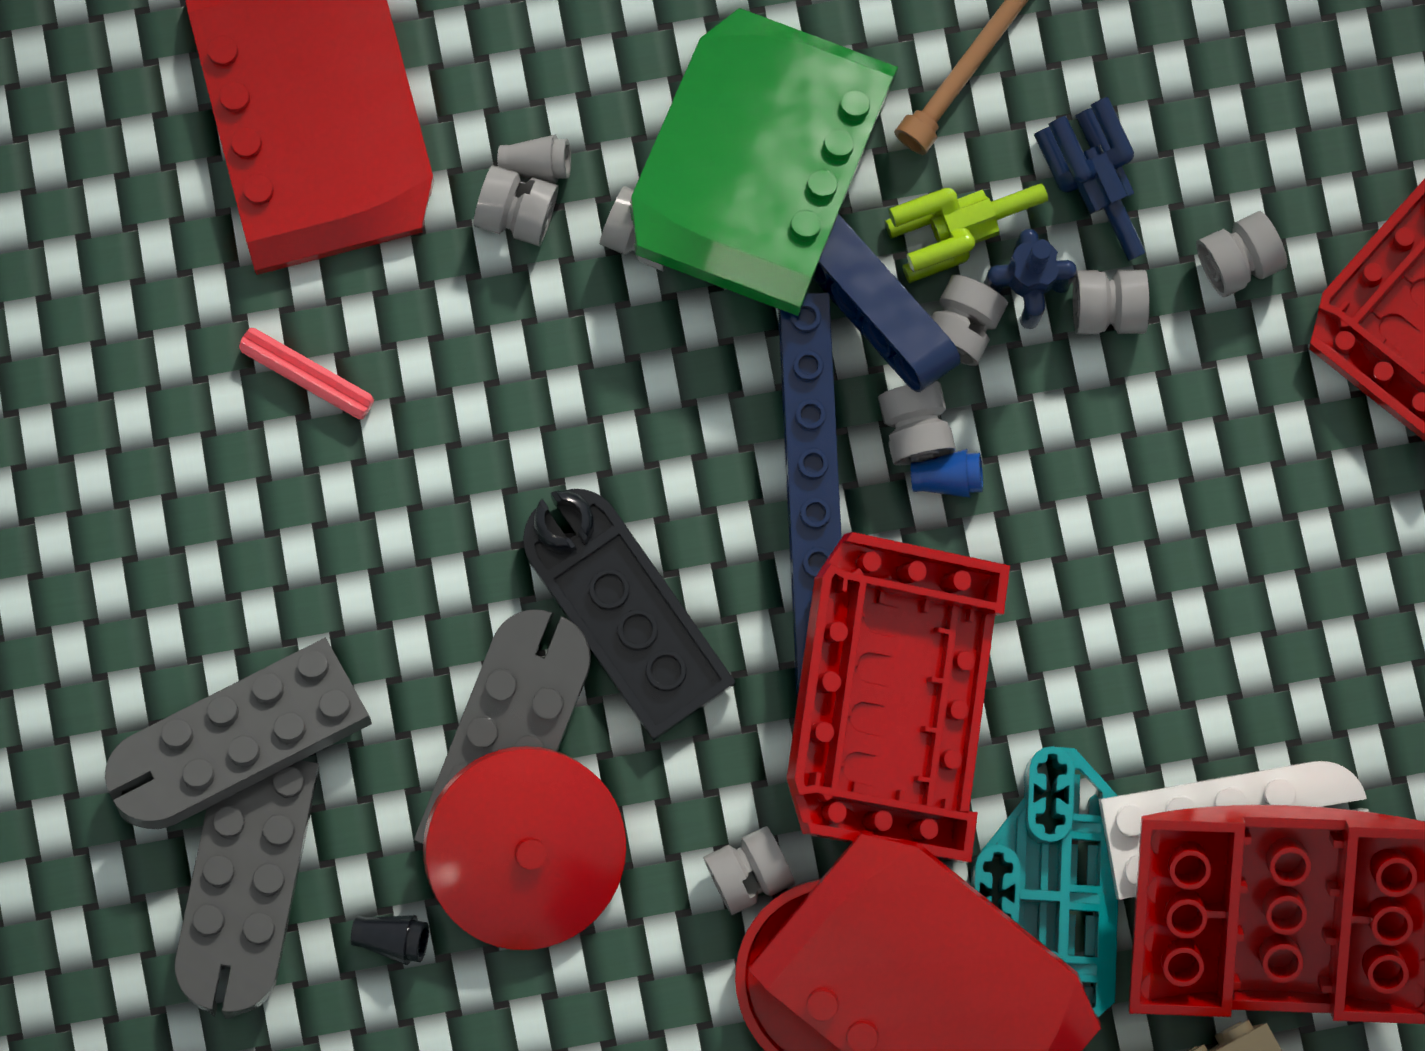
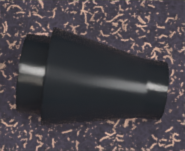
[351,915,429,965]

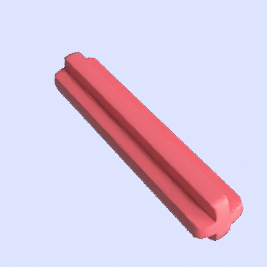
[239,328,374,419]

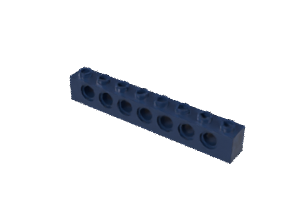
[778,293,842,696]

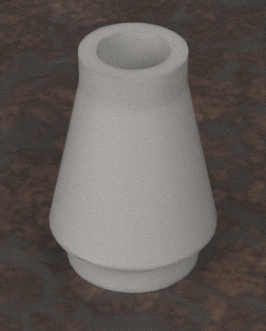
[497,135,571,183]

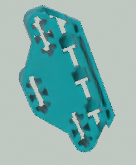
[971,746,1118,1017]

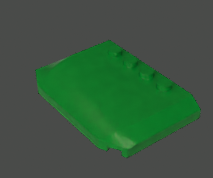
[630,8,898,316]

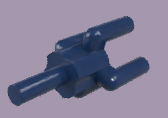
[1034,97,1146,261]
[983,229,1077,329]

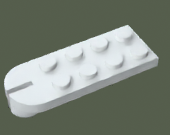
[1098,761,1369,900]

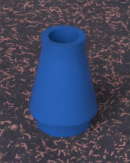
[911,449,983,498]

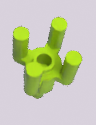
[884,183,1048,283]

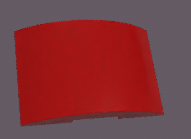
[1128,805,1425,1024]

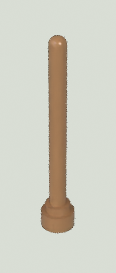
[894,0,1029,155]

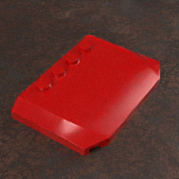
[185,0,434,275]
[1309,178,1425,441]
[786,532,1010,863]
[749,830,1101,1051]

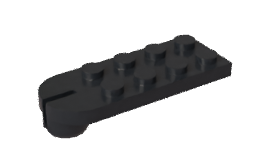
[523,489,736,741]

